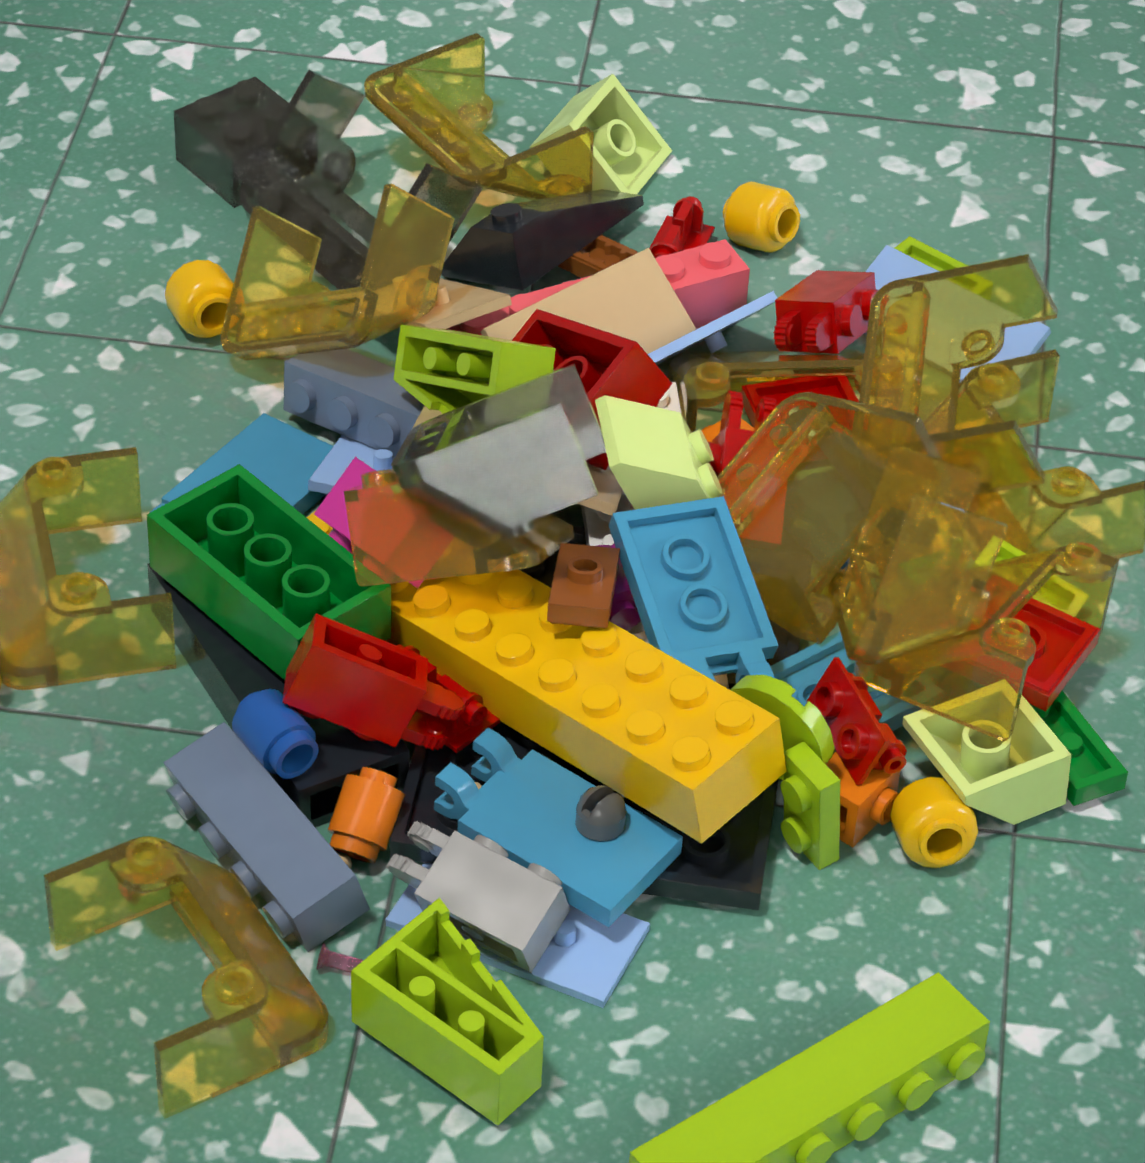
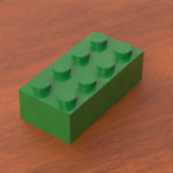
[147,464,391,680]

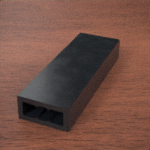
[147,563,410,827]

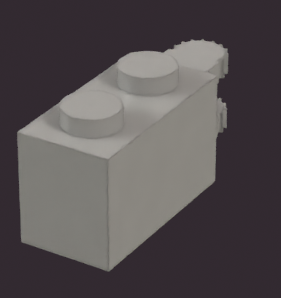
[386,821,570,973]

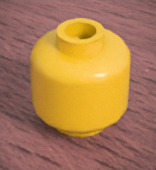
[723,181,800,253]
[165,260,242,338]
[890,777,978,868]

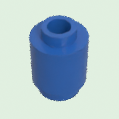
[232,689,319,779]

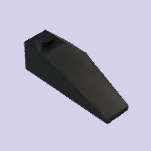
[440,189,644,291]

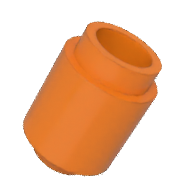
[327,767,405,863]

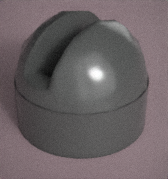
[575,785,626,841]

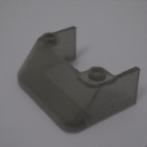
[240,69,483,295]
[391,363,606,540]

